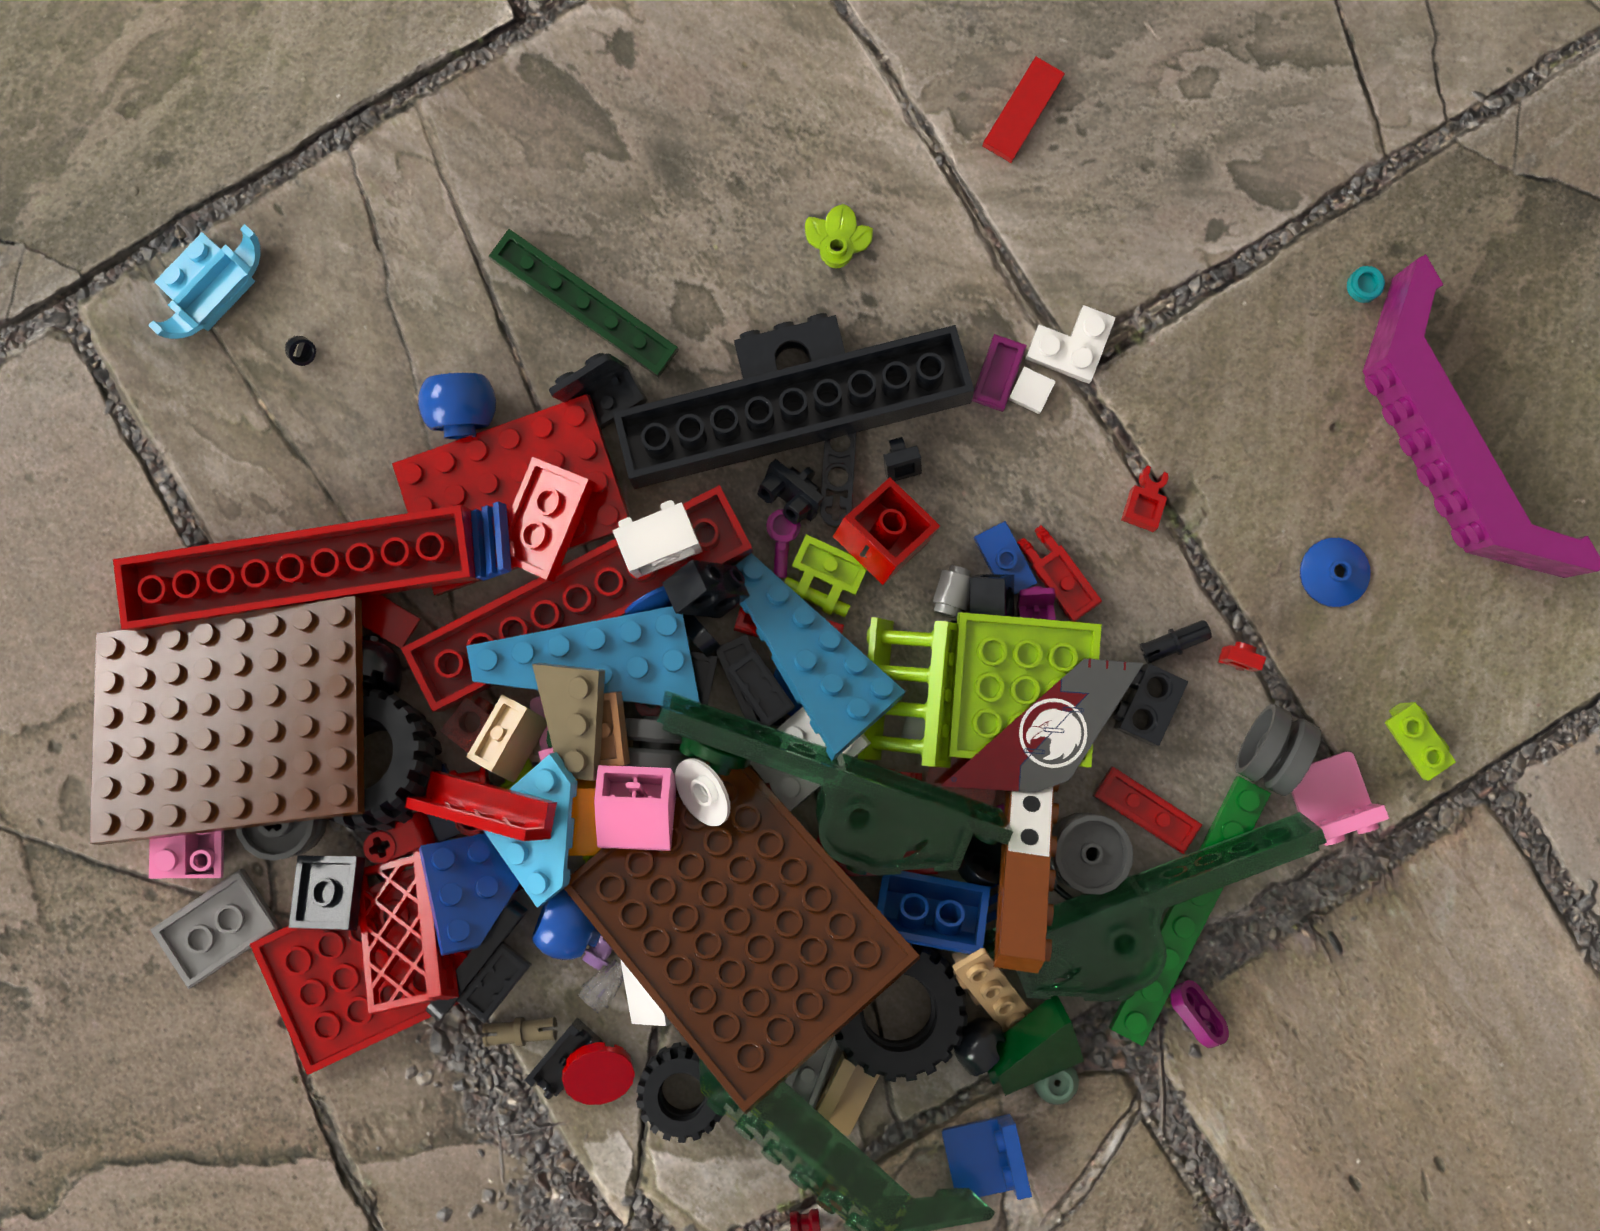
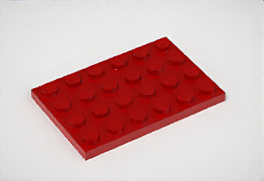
[392,394,630,596]
[250,867,472,1075]

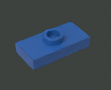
[974,521,1038,595]

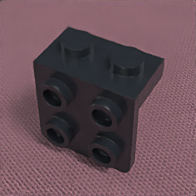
[549,353,648,430]

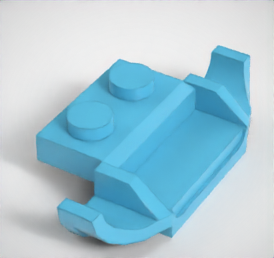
[148,224,261,339]

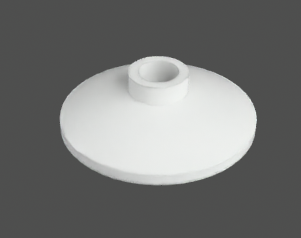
[675,758,730,826]

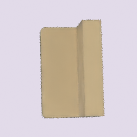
[466,694,547,782]
[811,1052,880,1136]

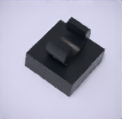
[883,437,922,482]

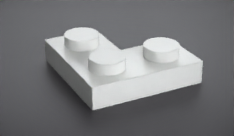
[1025,305,1116,384]

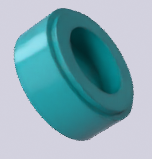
[1347,266,1385,303]

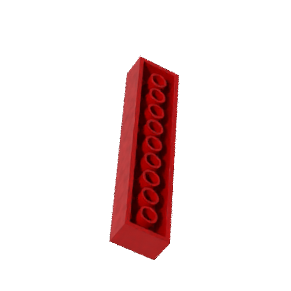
[401,485,753,712]
[113,505,480,631]

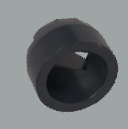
[285,336,316,366]

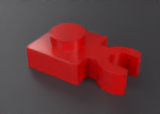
[1121,466,1169,532]
[1218,641,1266,672]

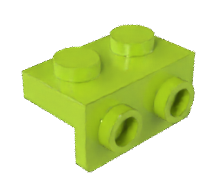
[1385,702,1456,781]

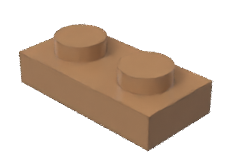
[600,691,630,766]

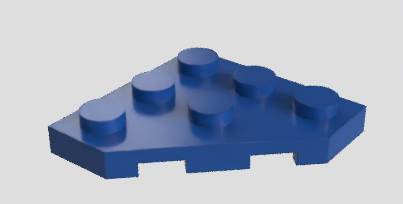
[419,833,520,956]

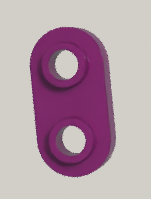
[1171,980,1229,1048]

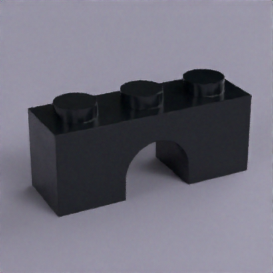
[734,313,845,379]

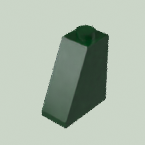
[987,994,1084,1096]

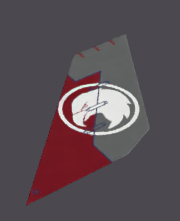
[941,658,1144,793]

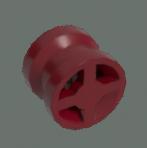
[790,1209,821,1231]

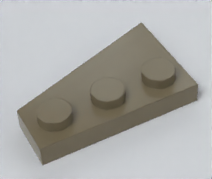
[532,663,605,781]

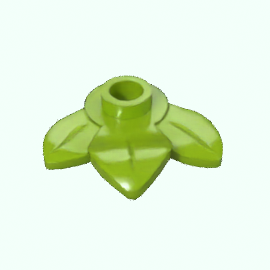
[805,204,873,268]

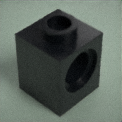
[970,574,1014,617]

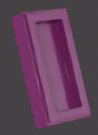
[972,334,1027,412]

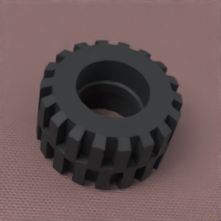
[636,1042,724,1143]

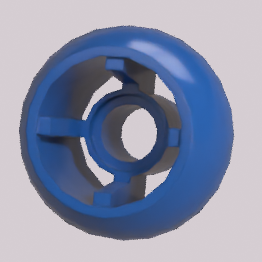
[418,373,496,439]
[532,889,601,960]

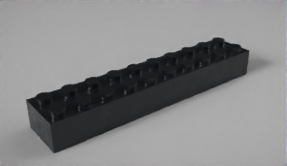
[613,325,974,489]

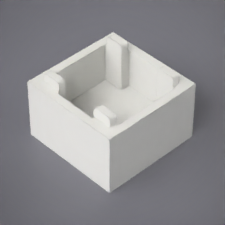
[612,500,703,578]

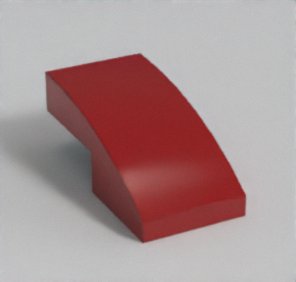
[360,595,421,648]

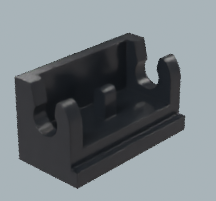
[524,1018,603,1099]

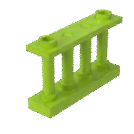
[858,617,958,768]

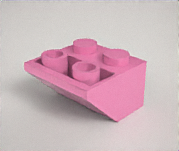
[594,765,676,851]
[149,830,224,879]

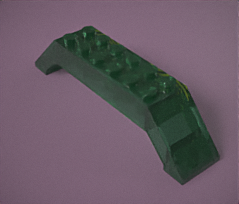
[699,1058,995,1231]

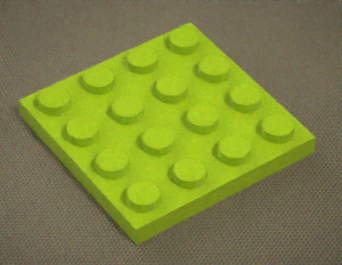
[947,612,1102,768]

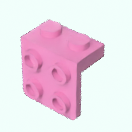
[1291,752,1389,846]

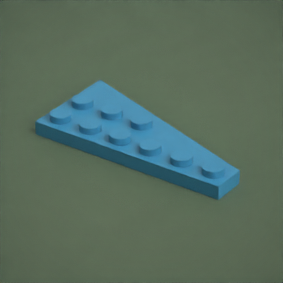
[735,553,906,761]
[466,606,701,711]

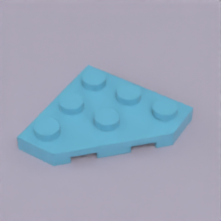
[483,752,578,908]

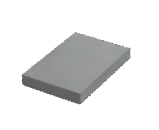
[150,869,282,989]

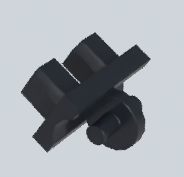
[757,458,824,525]

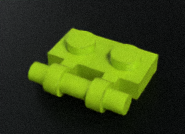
[784,534,867,618]

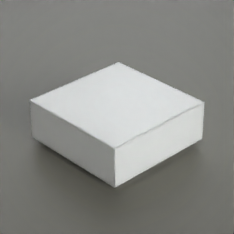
[1008,367,1056,414]

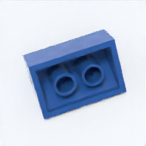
[877,868,991,954]

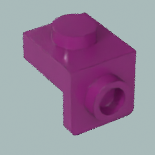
[1017,586,1056,620]

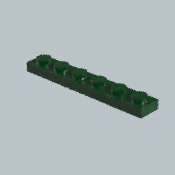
[489,229,679,378]

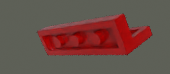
[405,771,557,841]

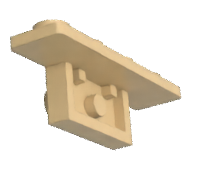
[951,948,1033,1033]

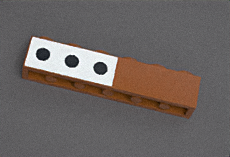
[993,784,1060,974]

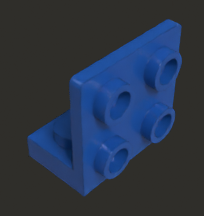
[941,1114,1032,1202]

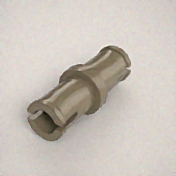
[482,1017,558,1047]

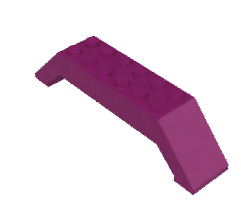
[1362,254,1600,578]

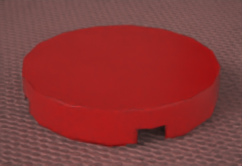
[562,1042,635,1105]

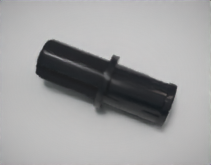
[1139,620,1212,664]

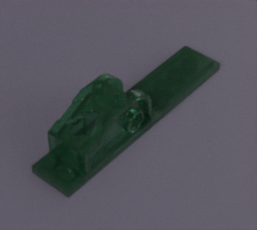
[657,690,1013,876]
[983,812,1327,1002]

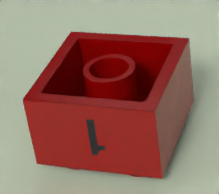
[832,477,940,585]

